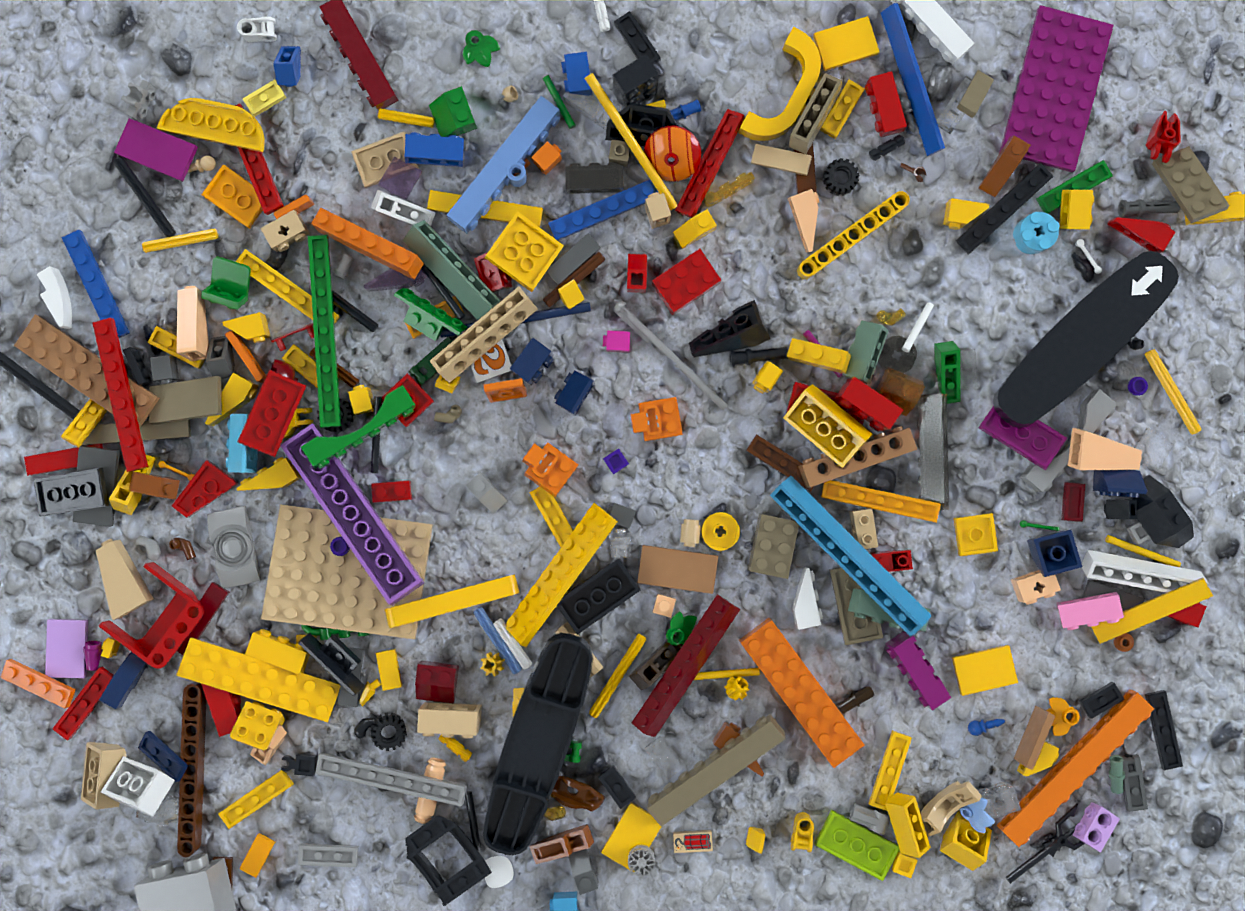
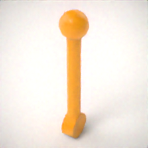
[158,461,195,481]

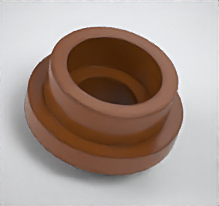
[1114,633,1134,652]

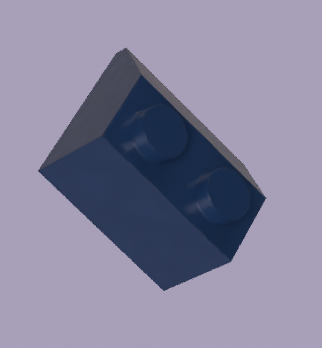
[554,370,595,416]
[1027,529,1083,577]

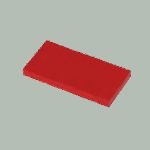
[237,370,306,457]

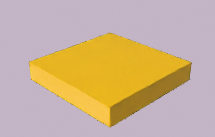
[953,513,998,556]

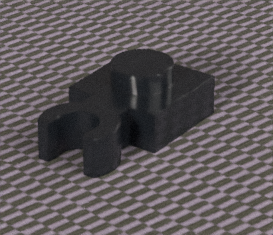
[281,754,317,776]

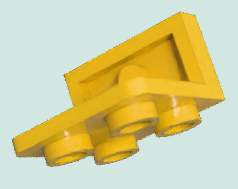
[230,701,285,751]

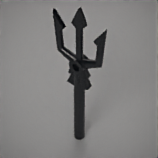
[1005,803,1091,884]

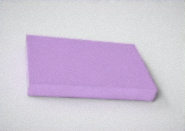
[45,619,88,678]

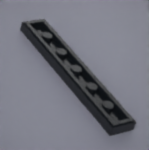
[956,163,1054,255]

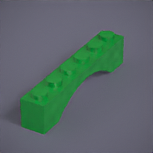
[301,385,415,469]

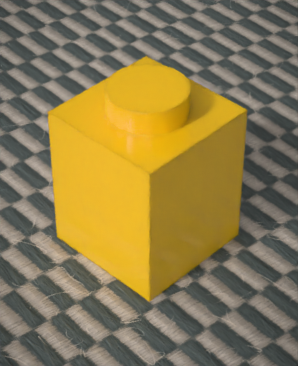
[348,385,374,415]

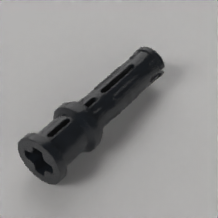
[729,347,788,367]

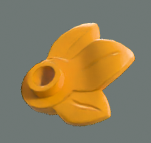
[1046,697,1080,736]

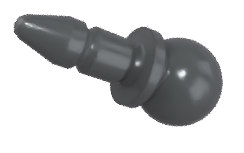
[900,97,916,133]

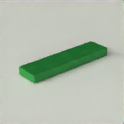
[1036,160,1113,214]

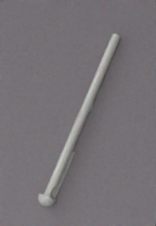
[614,301,728,410]

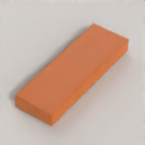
[225,331,267,383]

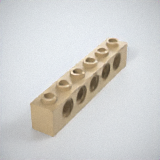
[430,287,538,383]

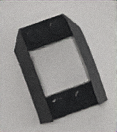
[405,815,492,906]

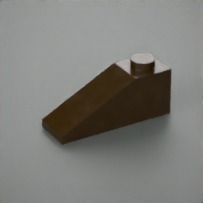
[629,634,683,690]

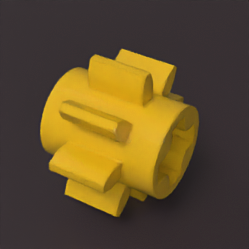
[480,652,505,676]
[724,676,750,701]

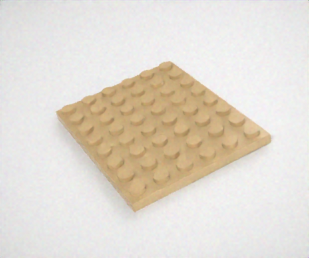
[261,504,433,639]

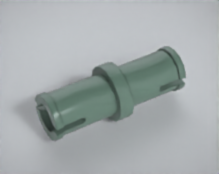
[1109,755,1125,794]

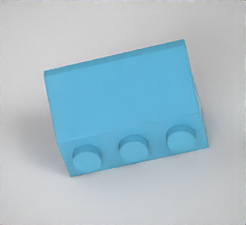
[226,414,258,473]

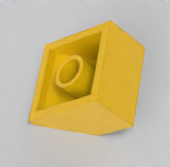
[940,811,992,871]

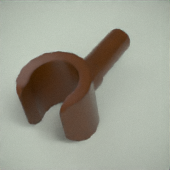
[900,163,927,182]

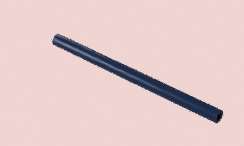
[440,302,591,338]

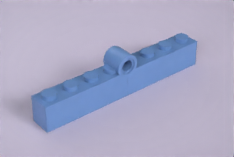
[447,96,561,234]

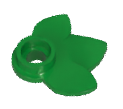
[463,30,500,67]
[666,611,697,645]

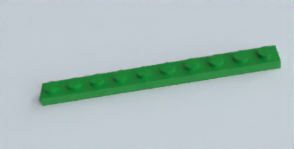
[308,235,341,428]

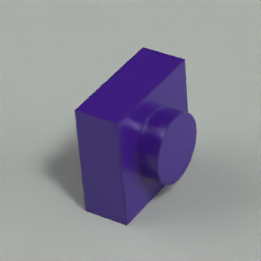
[603,448,629,475]

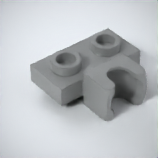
[121,80,157,122]

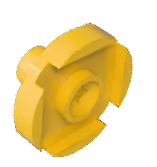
[701,512,740,551]

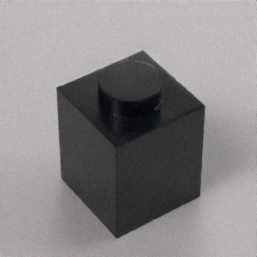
[1104,500,1137,520]

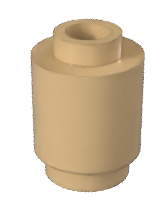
[680,519,701,547]

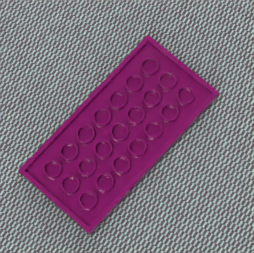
[999,5,1114,173]

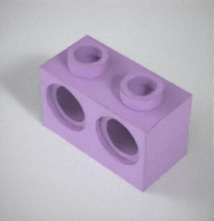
[1073,802,1120,853]

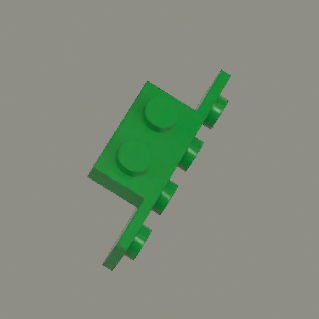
[394,288,467,341]

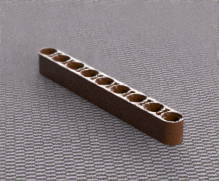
[177,682,207,858]

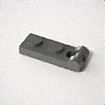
[1121,754,1148,812]

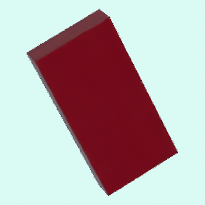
[1061,482,1086,522]

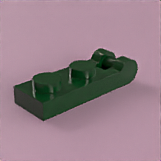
[408,337,453,386]

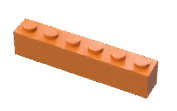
[311,207,424,280]

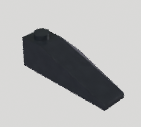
[689,300,771,358]

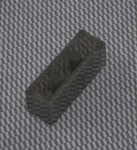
[565,162,623,194]

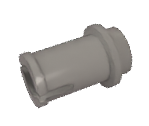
[333,254,354,280]

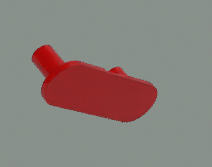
[271,323,314,351]

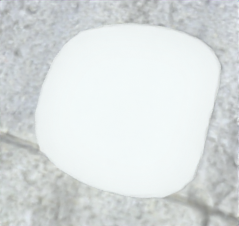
[485,856,514,888]

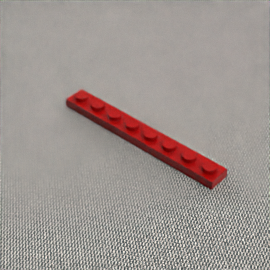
[92,318,148,472]

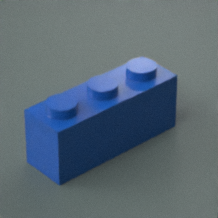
[404,132,464,167]

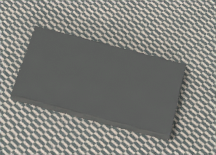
[73,446,120,527]

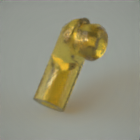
[876,308,906,326]
[544,806,566,821]

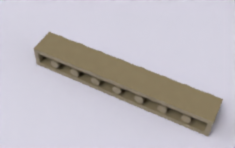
[647,714,785,827]

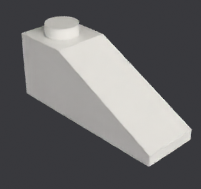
[371,189,435,226]

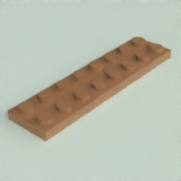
[14,314,160,428]

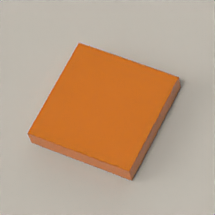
[484,378,527,403]

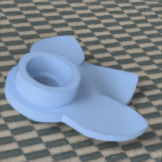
[960,798,995,833]

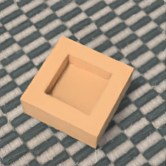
[652,593,676,618]

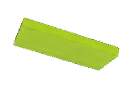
[814,809,899,881]

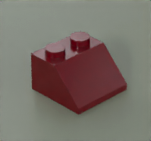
[415,660,459,704]

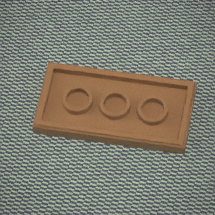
[637,545,718,594]

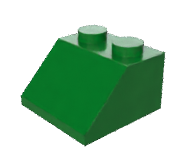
[429,86,478,137]

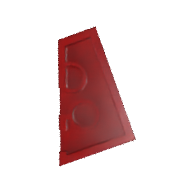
[172,460,239,518]

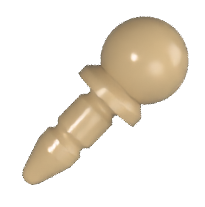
[188,155,216,173]

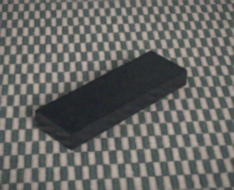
[614,11,661,65]

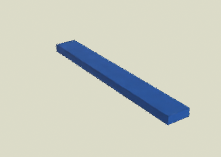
[880,3,945,156]

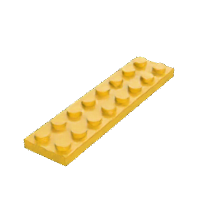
[505,503,618,648]
[176,637,341,722]

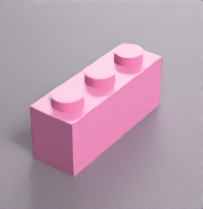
[1057,592,1124,630]

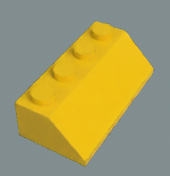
[783,384,872,468]

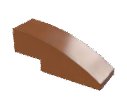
[529,824,594,864]

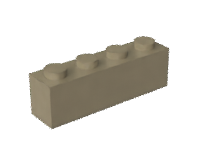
[789,73,842,154]

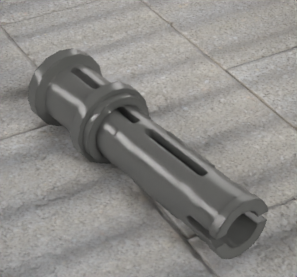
[1118,199,1180,217]

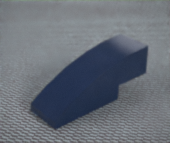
[99,651,148,709]

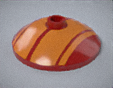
[644,126,701,182]

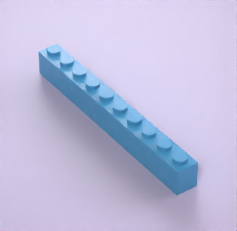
[770,476,932,637]

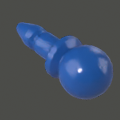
[968,719,1005,736]

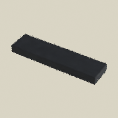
[1145,690,1183,771]

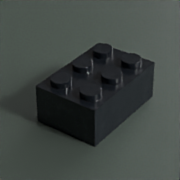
[613,54,659,108]

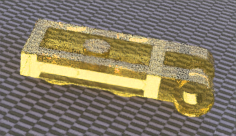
[704,172,755,207]

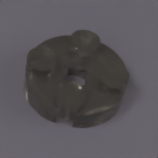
[878,336,917,375]

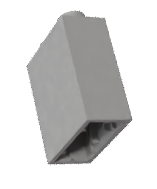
[134,853,237,911]

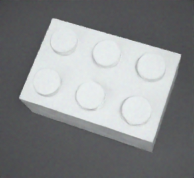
[101,756,175,817]

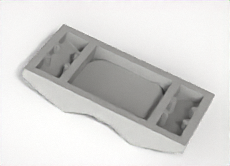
[207,506,262,589]

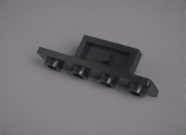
[298,633,365,696]

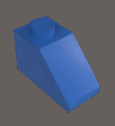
[273,46,301,87]

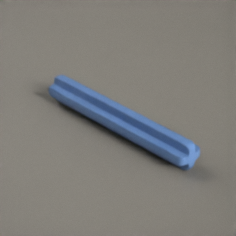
[473,607,522,674]

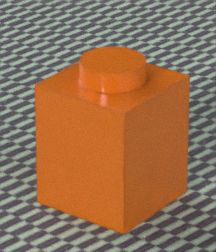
[531,141,562,175]

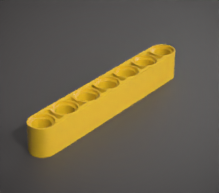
[797,191,910,279]
[384,574,520,628]

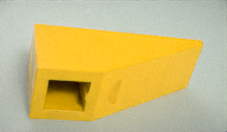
[236,457,302,491]

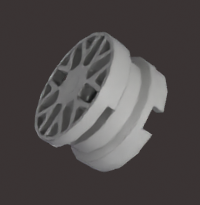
[628,845,655,877]

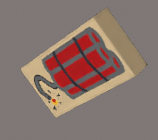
[673,830,713,853]

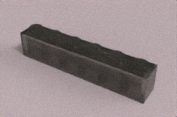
[916,394,949,510]

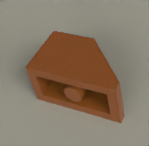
[129,472,180,499]

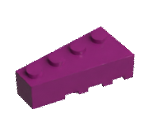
[885,631,951,711]

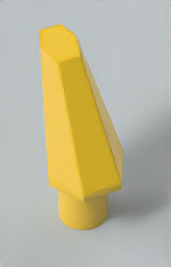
[359,679,381,707]

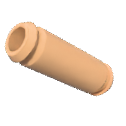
[414,757,446,824]

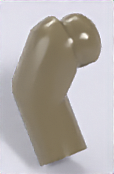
[434,405,462,423]

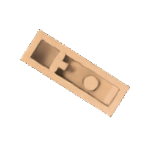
[787,189,819,253]

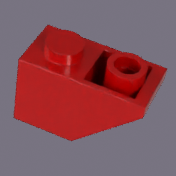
[627,254,647,293]
[870,550,913,572]

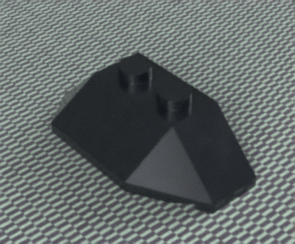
[605,103,680,147]
[1132,475,1194,548]

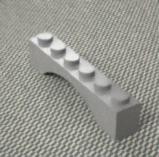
[1019,389,1117,492]

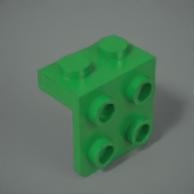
[201,256,251,310]

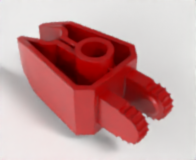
[1145,111,1181,163]

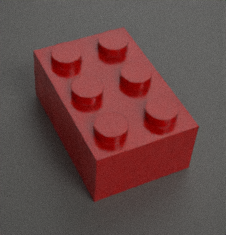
[652,249,722,315]
[834,377,903,432]

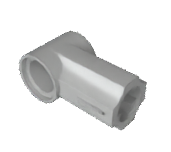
[849,803,890,835]

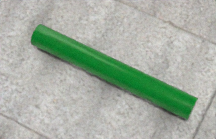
[543,75,576,129]

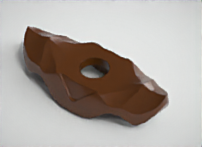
[551,776,605,811]

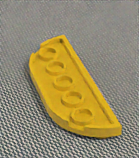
[157,98,265,152]

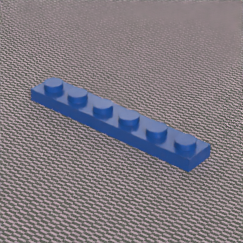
[548,180,658,241]
[61,229,130,338]

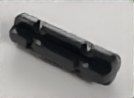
[869,135,905,161]

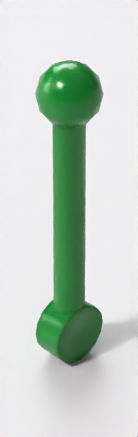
[1019,520,1060,531]

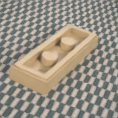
[751,144,812,176]

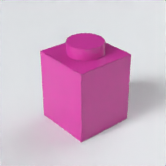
[603,330,630,353]

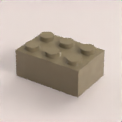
[748,514,799,579]

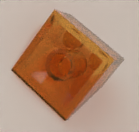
[876,367,925,417]

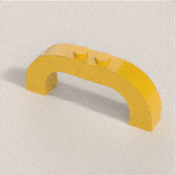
[739,26,821,141]

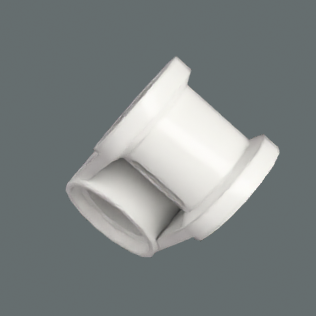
[237,17,277,42]

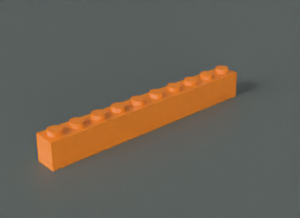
[996,689,1154,847]

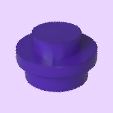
[1128,377,1148,396]
[330,537,350,556]

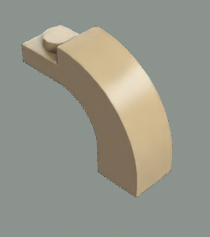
[920,781,982,837]

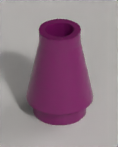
[83,641,103,671]

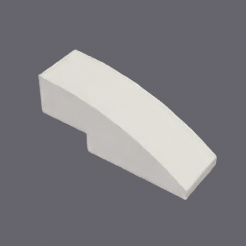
[37,266,72,330]

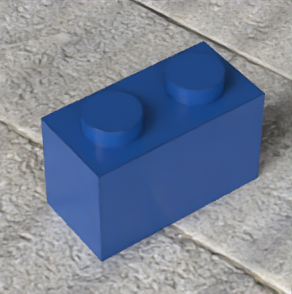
[561,51,593,98]

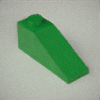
[934,341,961,405]

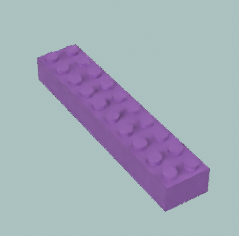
[280,423,425,606]

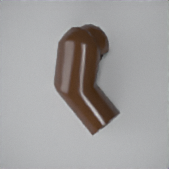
[169,537,196,560]

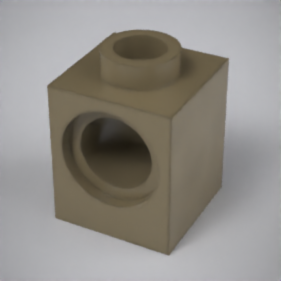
[609,140,630,167]

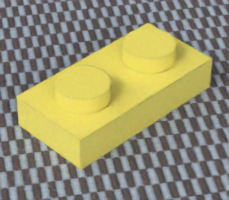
[243,79,287,117]

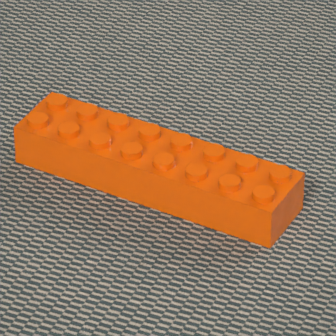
[739,618,865,768]

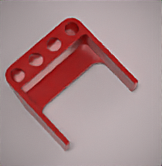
[99,562,204,669]

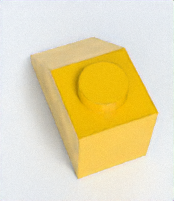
[943,198,990,230]
[673,209,717,249]
[222,312,271,343]
[1017,741,1059,777]

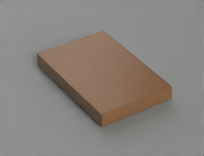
[1013,706,1055,770]

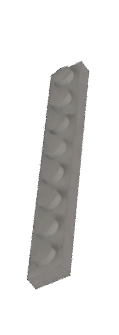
[315,753,467,807]

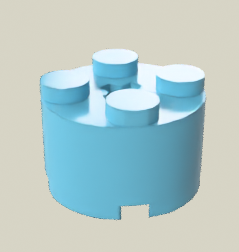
[1013,212,1060,255]

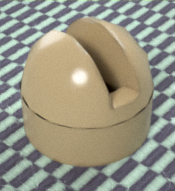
[502,85,518,102]

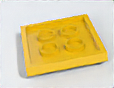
[484,211,564,292]

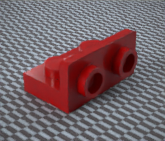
[474,252,513,293]

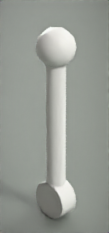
[1076,239,1102,274]

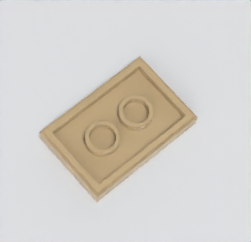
[351,131,419,188]

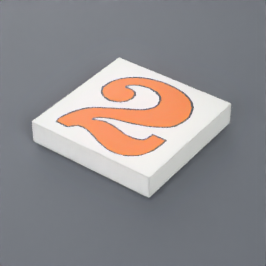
[471,340,512,383]

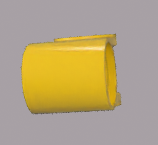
[791,812,814,853]

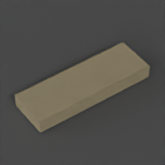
[957,70,994,118]

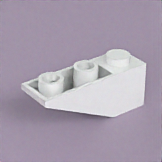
[792,567,823,630]

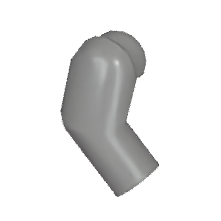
[136,535,160,561]

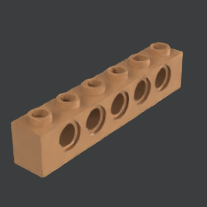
[798,426,917,488]

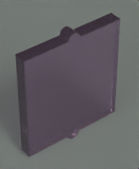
[378,156,422,200]

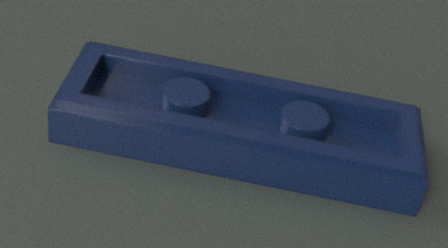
[138,731,188,782]

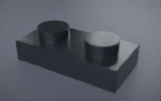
[123,347,152,386]
[1079,682,1125,719]
[598,765,636,809]

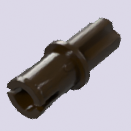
[837,686,875,714]

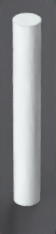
[902,302,934,352]

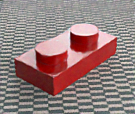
[371,481,412,503]

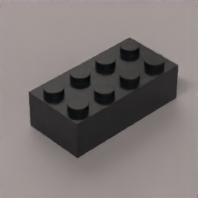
[557,557,641,635]

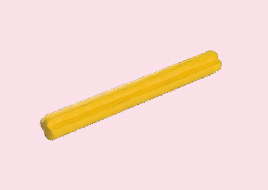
[1144,349,1202,434]
[589,634,646,718]

